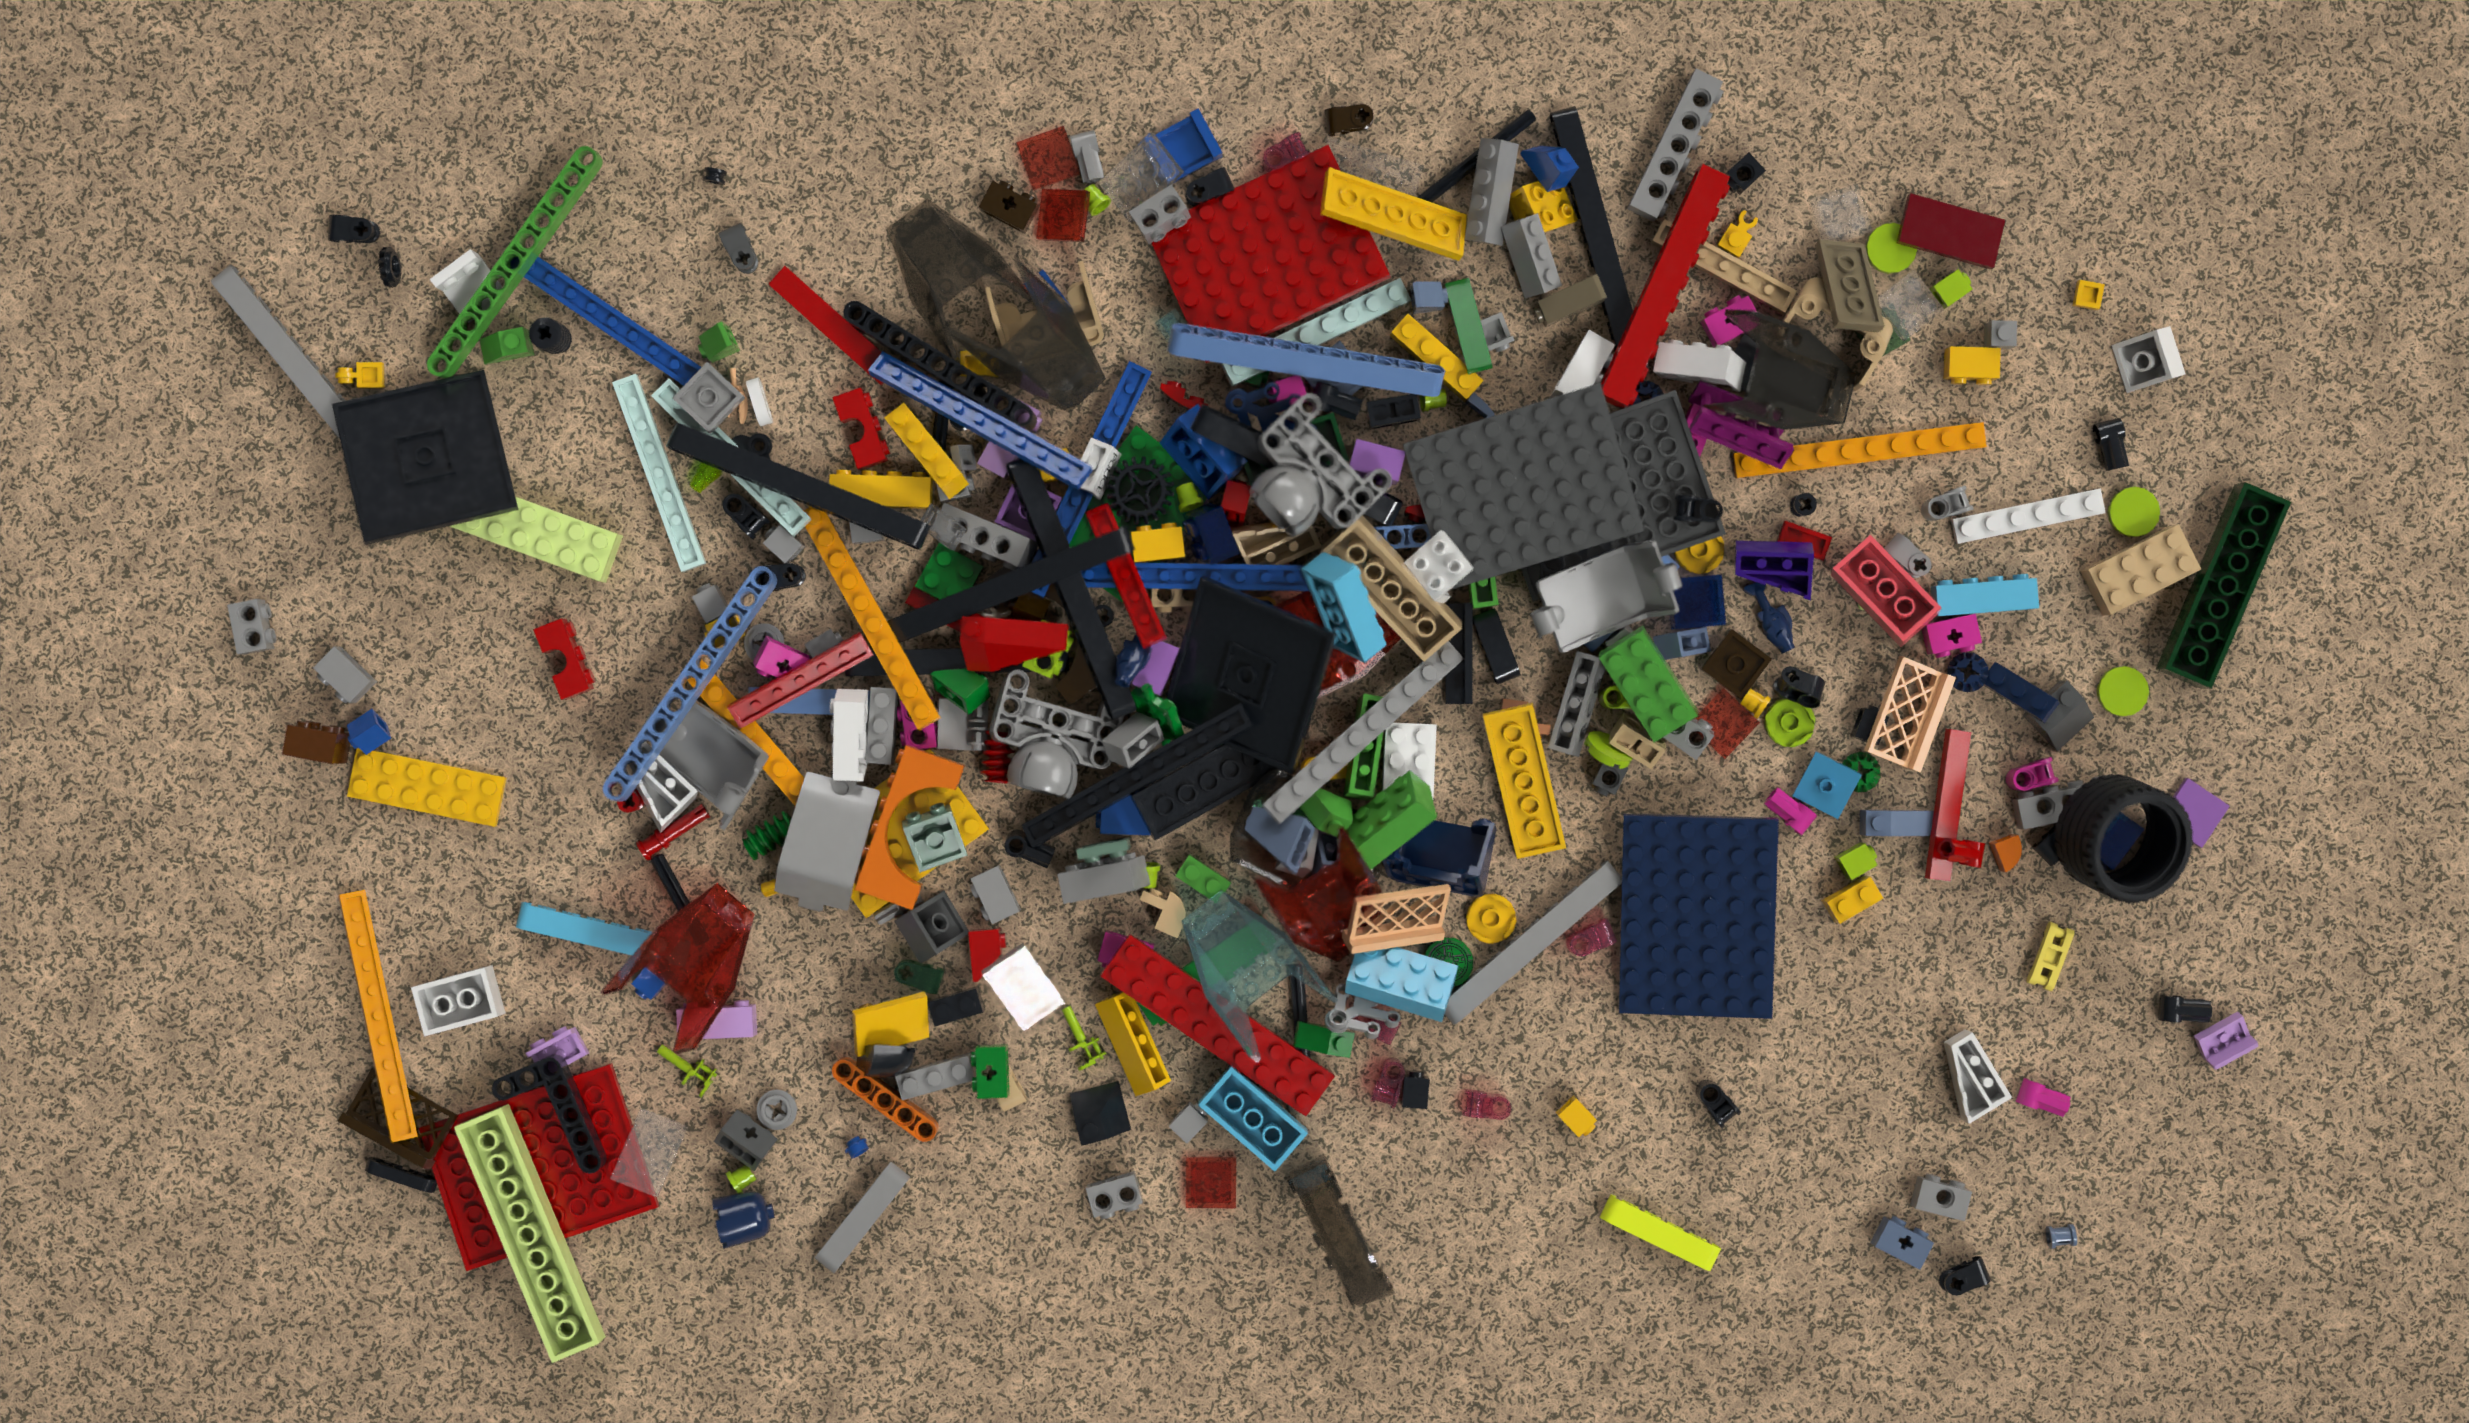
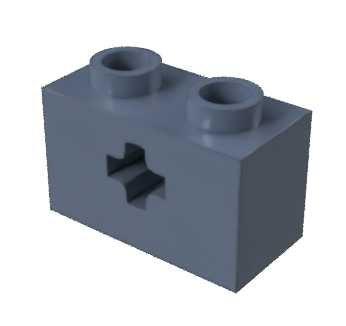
[1870,1215,1934,1270]

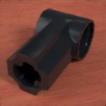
[1308,381,1363,420]
[2092,418,2129,471]
[1004,829,1056,868]
[2158,994,2213,1023]

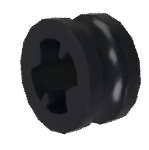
[702,167,727,185]
[1095,605,1114,627]

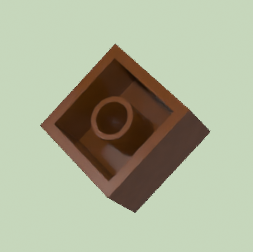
[282,720,351,764]

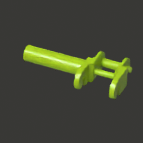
[1062,1006,1106,1071]
[657,1044,717,1098]

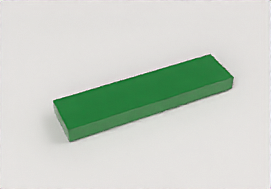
[1445,278,1493,374]

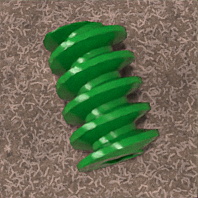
[742,811,791,861]

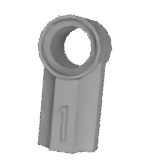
[1070,130,1104,184]

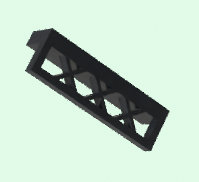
[1445,603,1473,704]

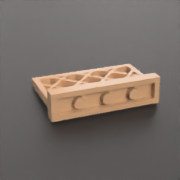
[1864,656,1956,772]
[1342,884,1451,954]

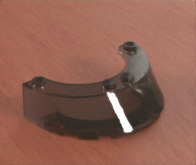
[1287,1153,1396,1307]

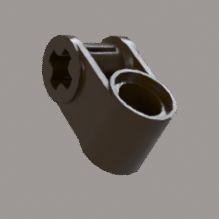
[1324,104,1373,136]

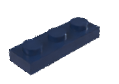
[1984,662,2059,723]

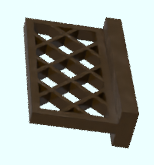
[338,1068,458,1170]

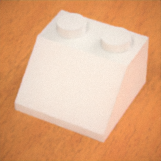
[2111,326,2185,393]

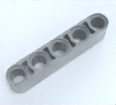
[815,1162,910,1273]

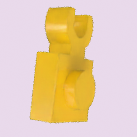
[1717,210,1758,258]

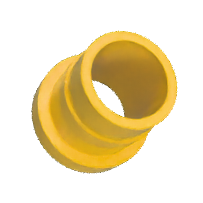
[1740,688,1771,719]

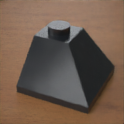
[1070,1081,1131,1146]

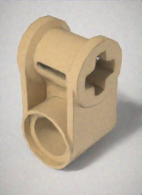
[988,1065,1027,1112]

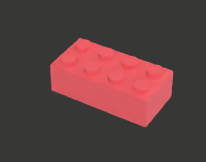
[1831,535,1942,647]

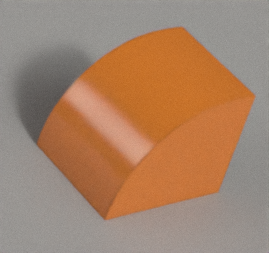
[1989,834,2022,872]

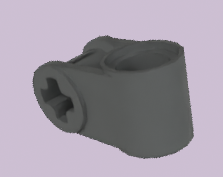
[718,222,759,274]

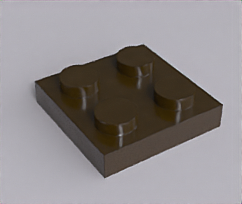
[1700,629,1772,699]

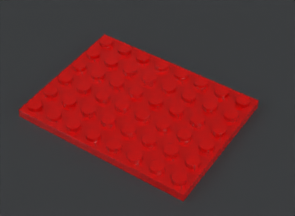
[1151,145,1391,363]
[419,1063,660,1271]

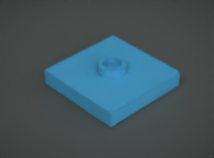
[1793,751,1862,819]

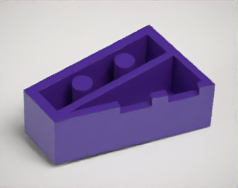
[1734,540,1814,601]

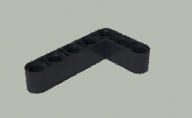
[492,1054,607,1174]

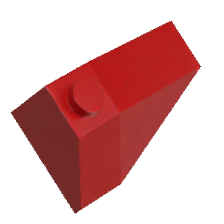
[960,616,1069,672]

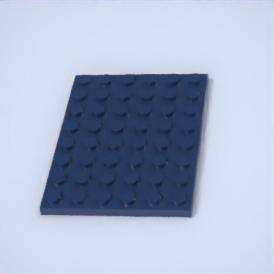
[1619,814,1779,1019]

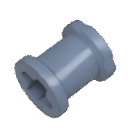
[2045,1224,2077,1249]

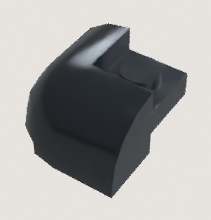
[856,1045,915,1078]

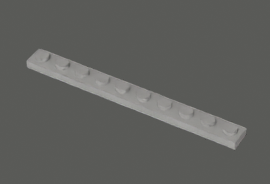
[1261,641,1464,825]

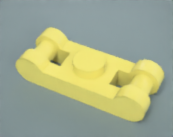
[2026,921,2074,991]

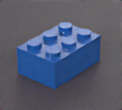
[1160,404,1247,500]

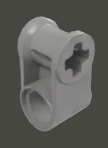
[1921,485,1974,521]
[1884,533,1931,578]

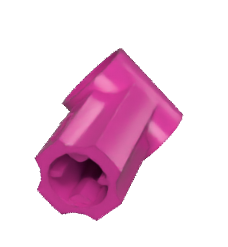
[1764,787,1817,836]
[2015,1078,2071,1117]

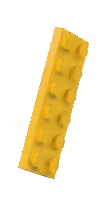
[1320,167,1467,261]
[1483,702,1566,859]
[347,748,507,827]

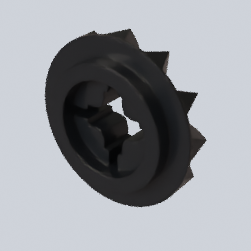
[378,247,402,288]

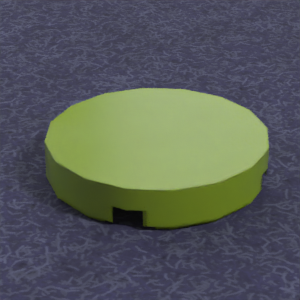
[1865,223,1917,274]
[2108,487,2160,537]
[2096,666,2149,716]
[1765,698,1815,747]
[1584,731,1632,769]

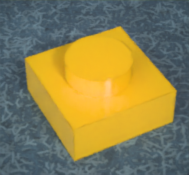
[2072,280,2105,310]

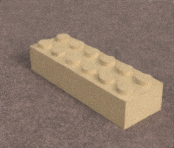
[1320,515,1462,661]

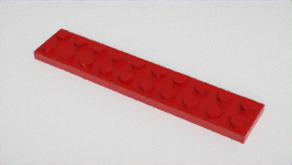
[1100,933,1335,1117]

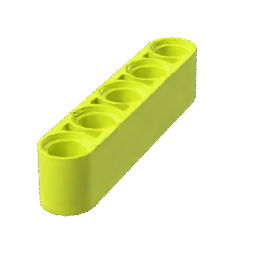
[1600,1194,1721,1271]

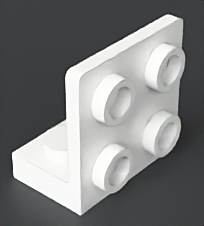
[430,249,503,323]
[1404,530,1473,603]

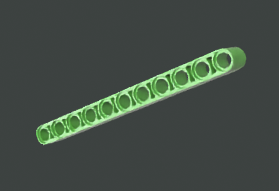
[427,146,603,378]

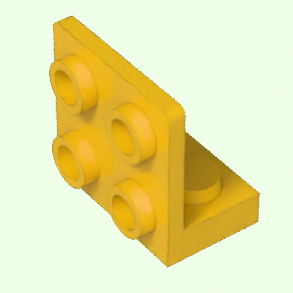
[1509,181,1578,233]

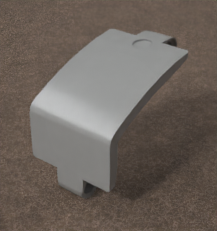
[1530,540,1682,653]
[642,700,769,831]
[774,772,880,912]

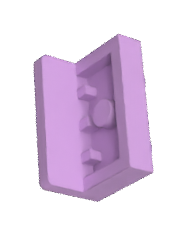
[2194,1012,2259,1070]
[525,1026,589,1073]

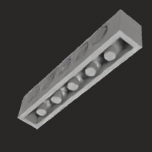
[1627,68,1724,222]

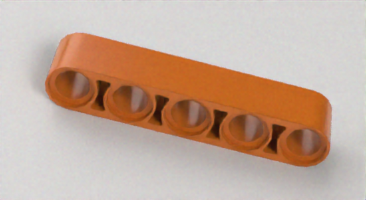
[832,1057,939,1142]

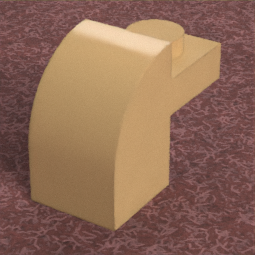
[1139,888,1186,938]

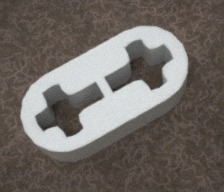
[746,377,773,426]

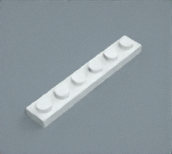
[1951,488,2106,544]

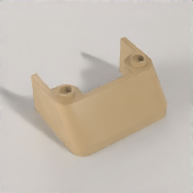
[985,261,1104,366]
[1771,277,1893,391]

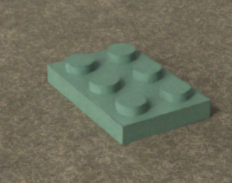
[1076,837,1132,863]

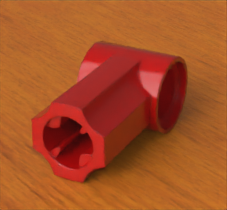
[1937,838,1986,868]

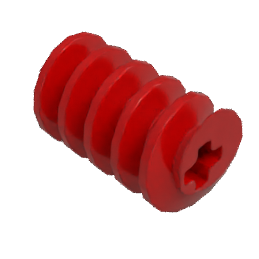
[980,731,1015,784]

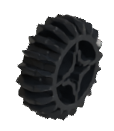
[1106,456,1175,525]

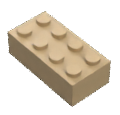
[2080,524,2201,616]

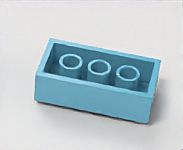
[1301,552,1386,663]
[1345,947,1458,1022]
[1198,1065,1308,1171]

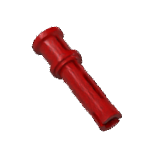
[636,804,711,861]

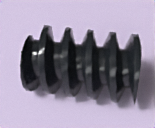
[529,317,572,354]

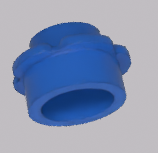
[845,1136,869,1159]

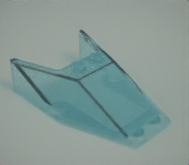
[1182,890,1338,1062]

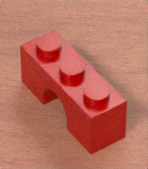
[832,387,891,471]
[533,618,595,700]

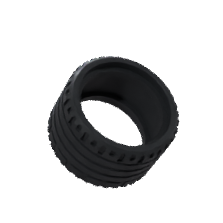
[2055,774,2193,903]

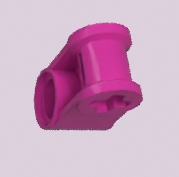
[2006,757,2059,791]

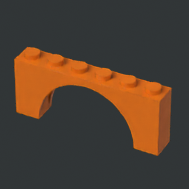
[854,745,965,910]

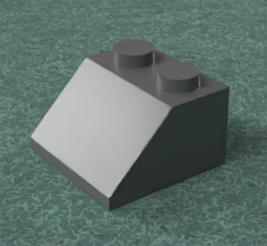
[2023,680,2094,752]
[894,891,969,964]

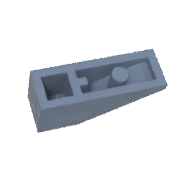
[1860,810,1934,836]

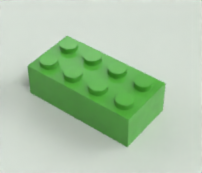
[1599,626,1698,742]
[1336,770,1437,877]

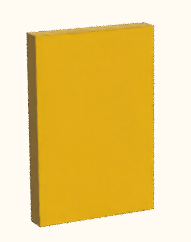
[852,991,929,1057]

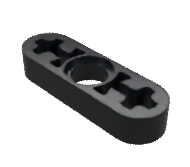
[365,1157,437,1193]

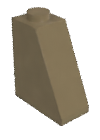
[1534,274,1607,327]

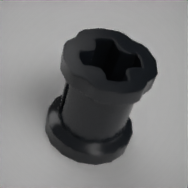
[1790,493,1817,517]

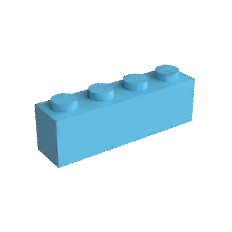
[1930,574,2039,617]

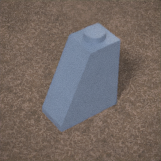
[1244,807,1315,874]

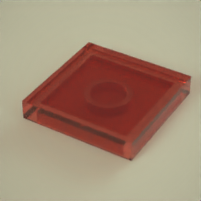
[1016,126,1081,191]
[1036,189,1090,242]
[1695,688,1760,759]
[1186,1156,1236,1209]

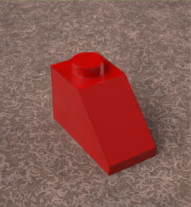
[1217,480,1251,529]
[968,927,1007,982]

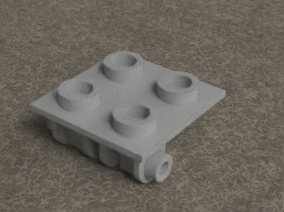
[937,699,988,751]

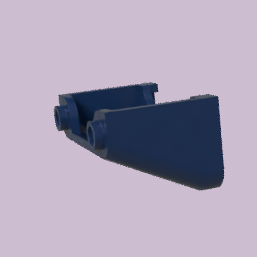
[1382,818,1496,897]

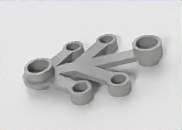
[1325,984,1401,1039]

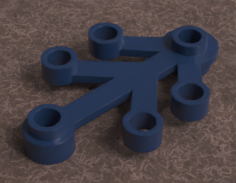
[1225,382,1318,438]

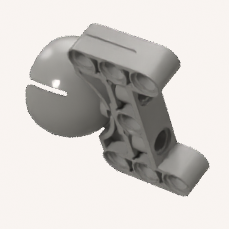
[1249,394,1392,537]
[989,670,1124,799]

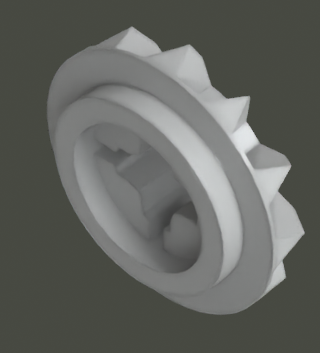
[744,623,785,660]
[757,1089,798,1130]

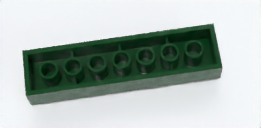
[2156,482,2292,689]

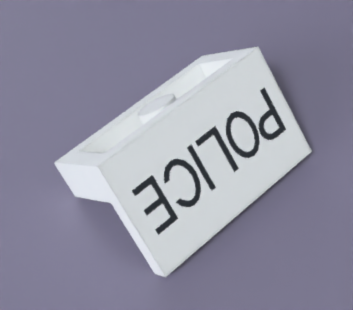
[1080,438,1122,500]

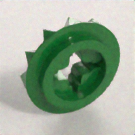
[1842,752,1881,792]

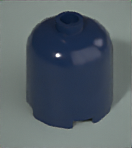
[713,1191,775,1249]

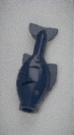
[1742,582,1795,654]
[1115,633,1152,687]

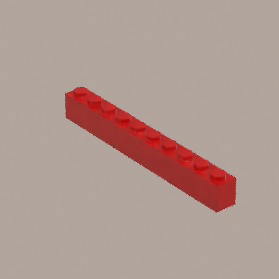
[1601,164,1730,409]

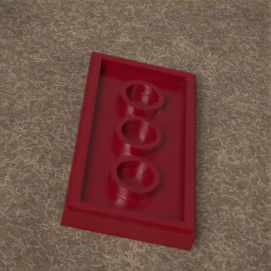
[1896,193,2006,270]

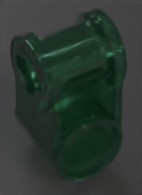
[894,959,945,995]

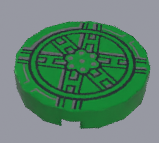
[1424,937,1473,987]

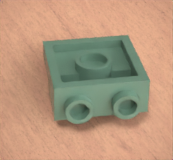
[902,803,968,872]

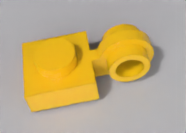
[335,362,385,388]

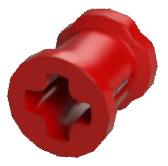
[617,789,645,813]

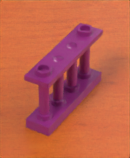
[1688,380,1794,469]

